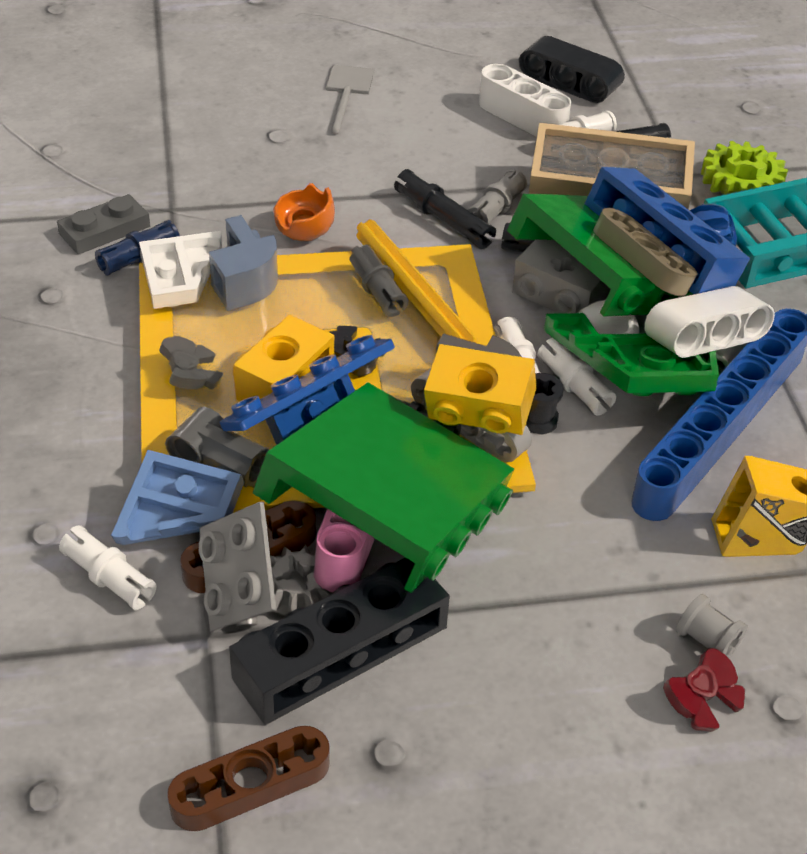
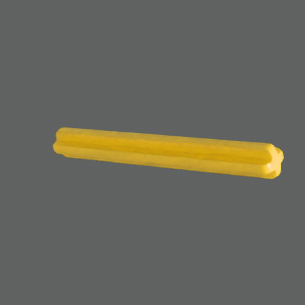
[356,219,478,343]

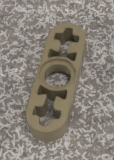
[593,208,697,296]

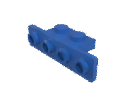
[219,335,395,445]

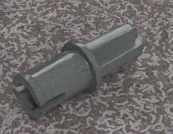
[349,245,409,317]

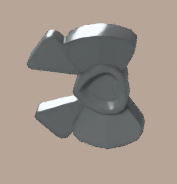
[159,336,223,389]

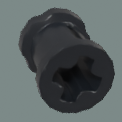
[526,373,564,435]

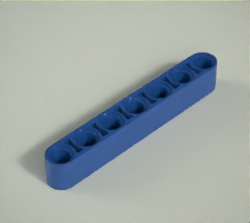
[631,308,807,521]

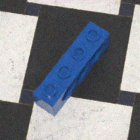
[584,167,750,294]

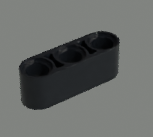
[519,36,625,103]

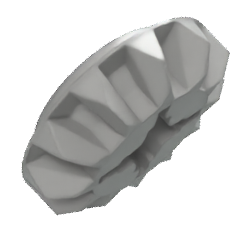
[270,544,333,616]

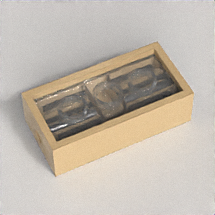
[529,123,695,209]

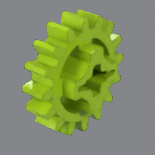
[701,141,788,195]

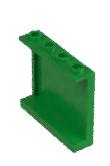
[507,193,694,317]
[253,382,515,593]

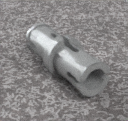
[468,169,527,224]

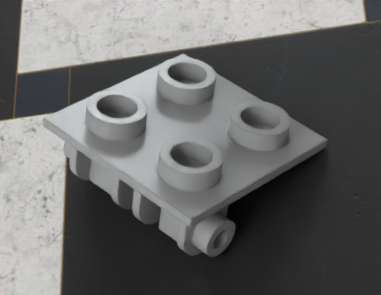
[199,502,276,631]

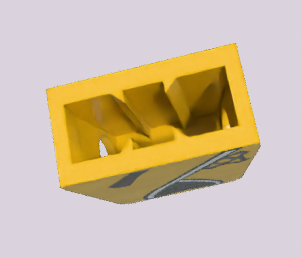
[711,455,807,557]

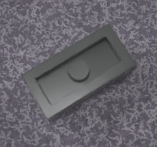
[57,194,150,255]

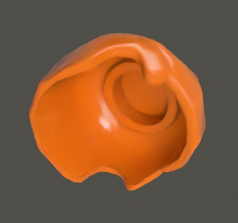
[273,183,335,241]

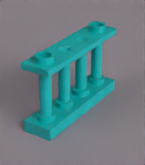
[704,178,807,289]

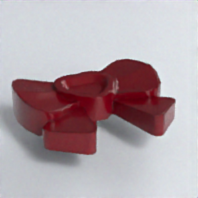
[663,648,745,732]

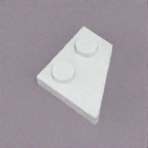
[139,231,222,309]

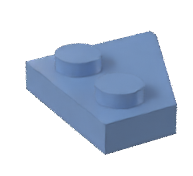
[111,450,244,545]

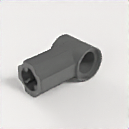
[165,407,269,488]

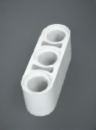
[479,64,571,137]
[645,286,775,358]

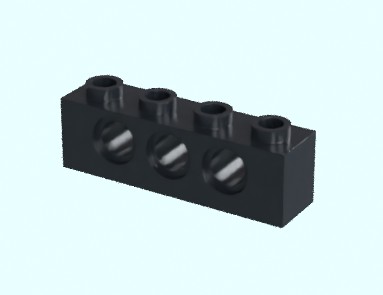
[229,557,450,725]

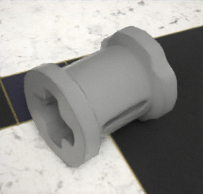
[676,594,748,657]

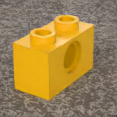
[233,314,334,401]
[424,344,536,435]

